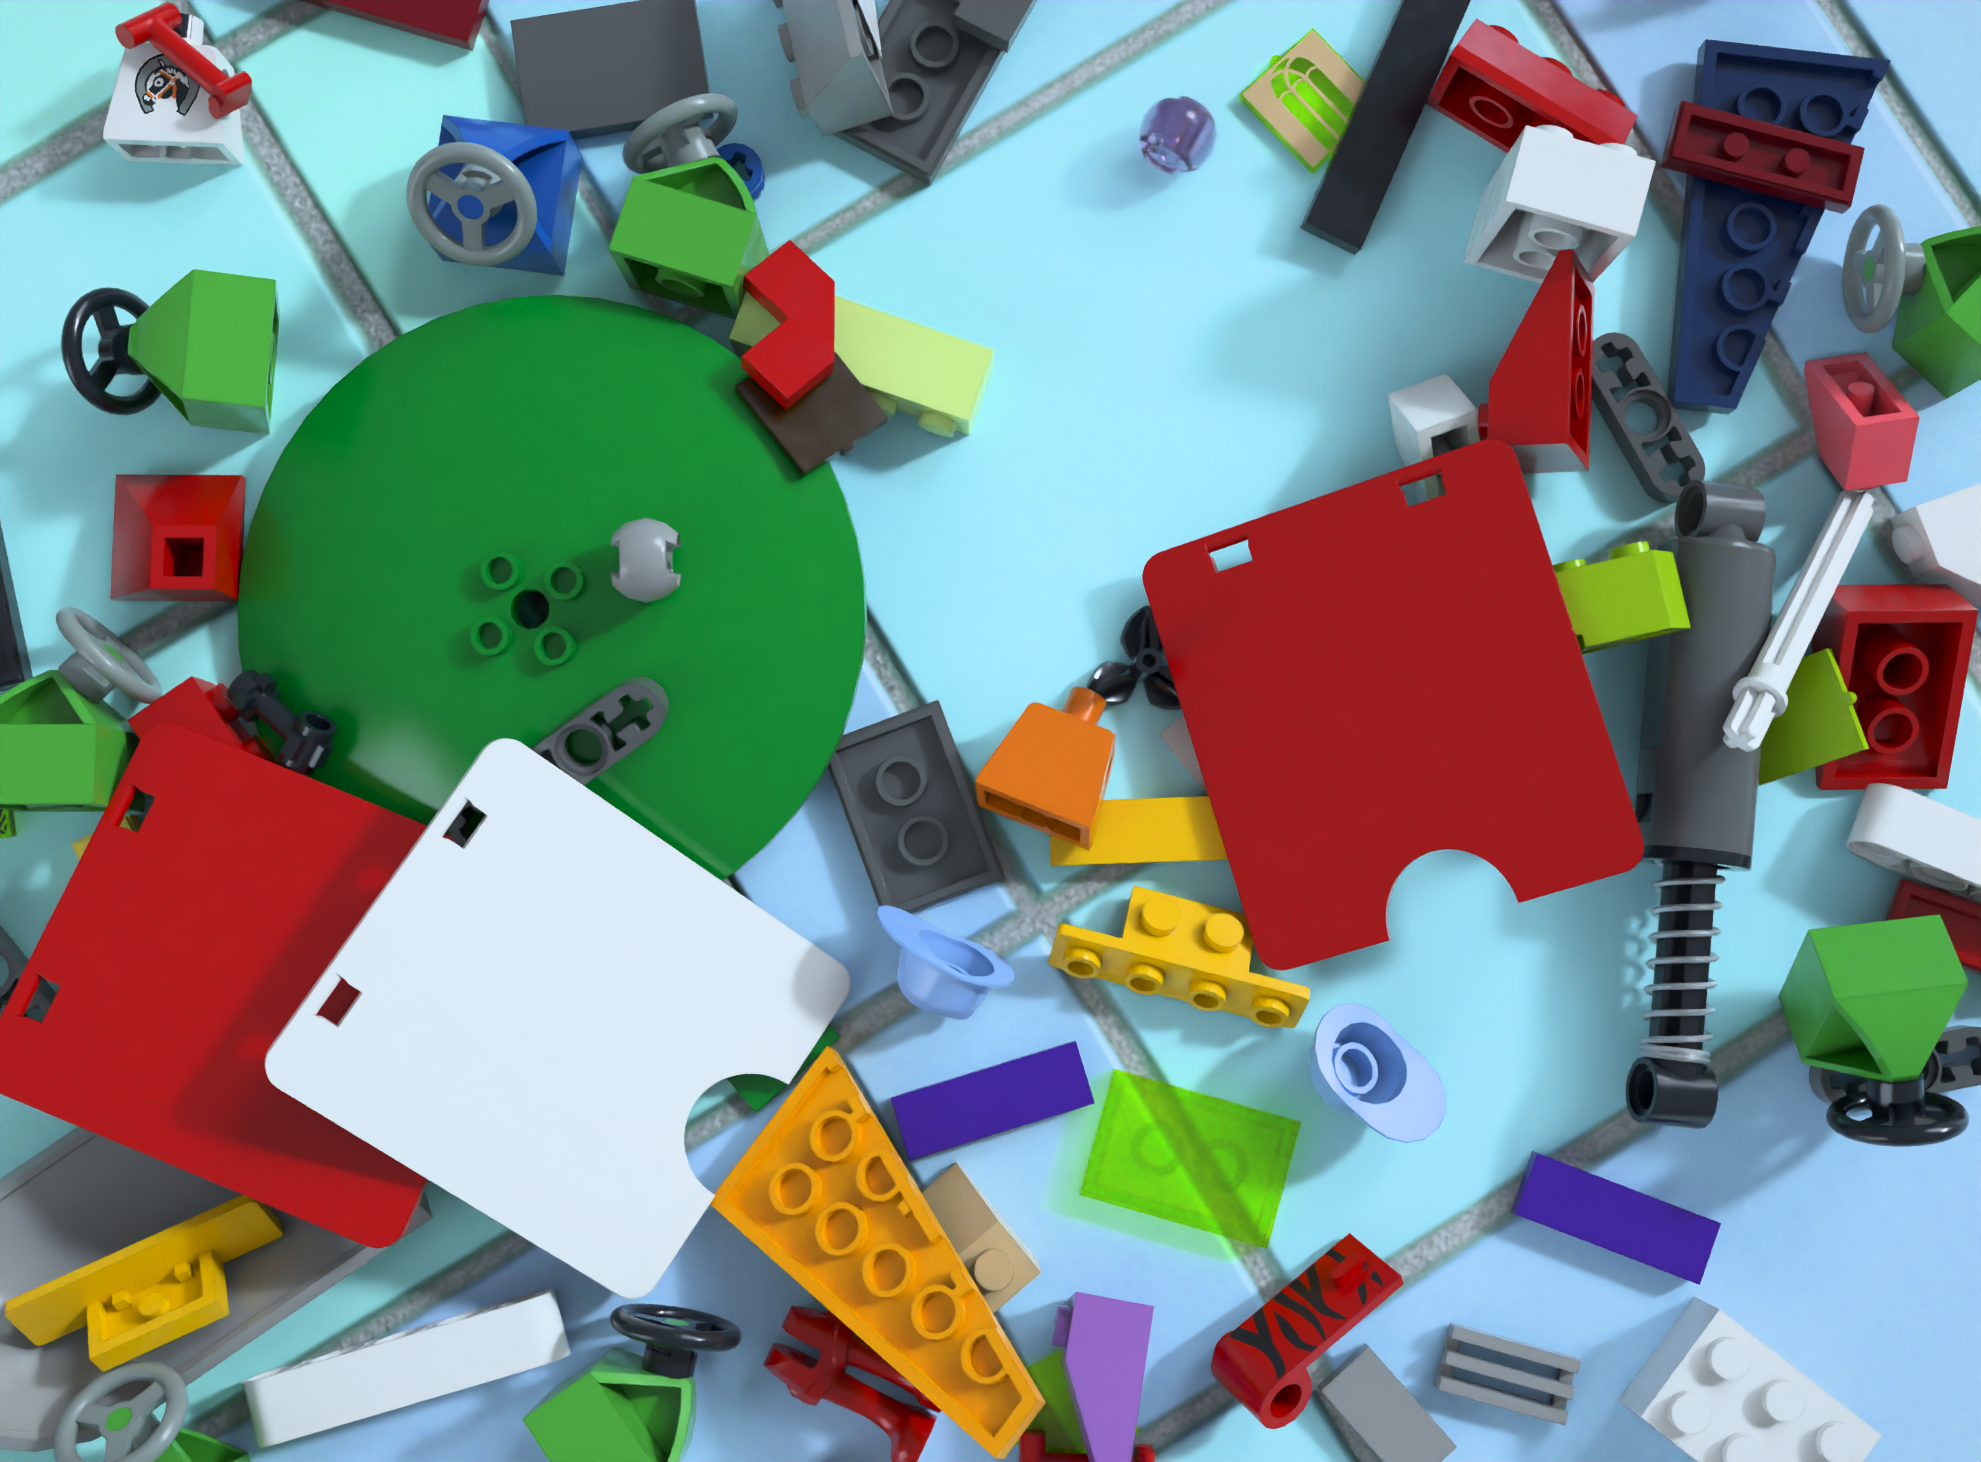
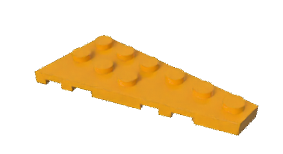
[710,1045,1046,1460]

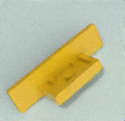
[1048,886,1310,1028]
[4,1195,283,1372]

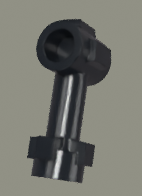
[227,670,337,775]

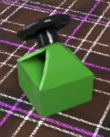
[61,269,280,434]
[1778,914,1970,1147]
[522,1303,742,1462]

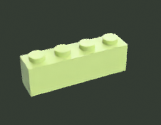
[729,291,994,437]

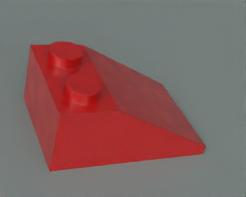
[1478,249,1595,474]
[1811,584,1978,790]

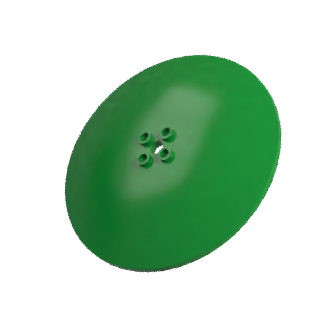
[237,295,867,881]

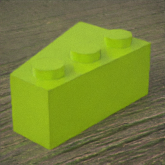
[1553,541,1691,655]

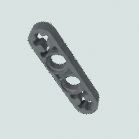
[449,677,670,847]

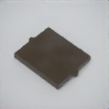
[735,351,888,478]

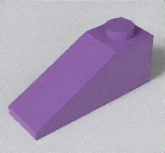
[1052,1292,1154,1462]

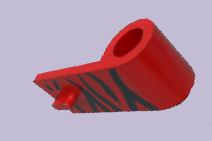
[1211,1233,1404,1430]

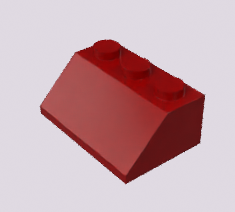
[1425,18,1638,153]

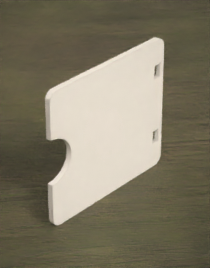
[265,738,851,1299]

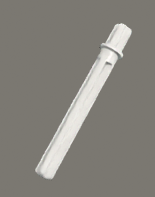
[1723,490,1874,752]

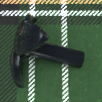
[1086,606,1182,710]

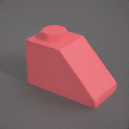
[1804,352,1919,491]

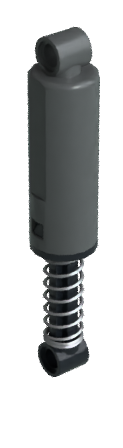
[1626,480,1776,1129]

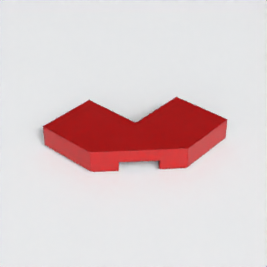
[741,240,835,410]

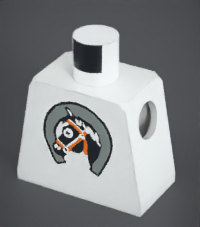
[103,13,244,166]

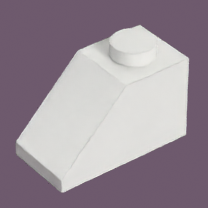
[1388,373,1480,504]
[1889,483,1981,608]

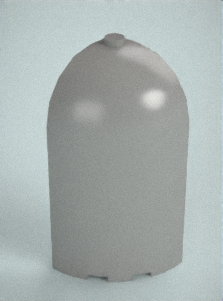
[0,1126,433,1452]

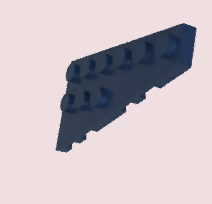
[1667,39,1891,415]

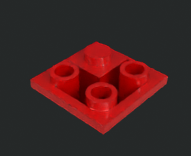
[110,474,246,602]

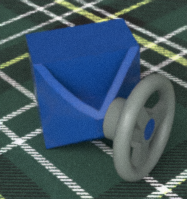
[406,115,582,276]

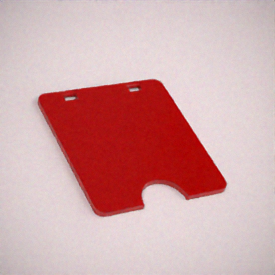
[1142,439,1644,971]
[0,722,462,1248]

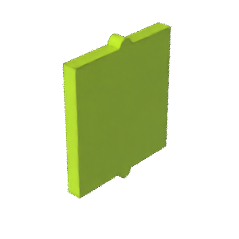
[1758,648,1869,786]

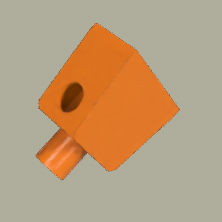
[975,686,1115,851]

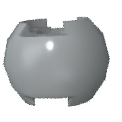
[611,517,681,603]

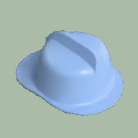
[875,905,1015,1020]
[1308,1003,1446,1143]

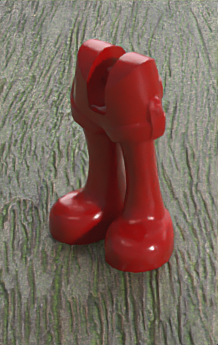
[763,1305,941,1462]

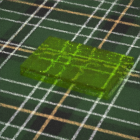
[1079,1068,1301,1249]

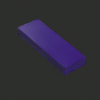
[891,1040,1095,1161]
[1511,1151,1721,1285]

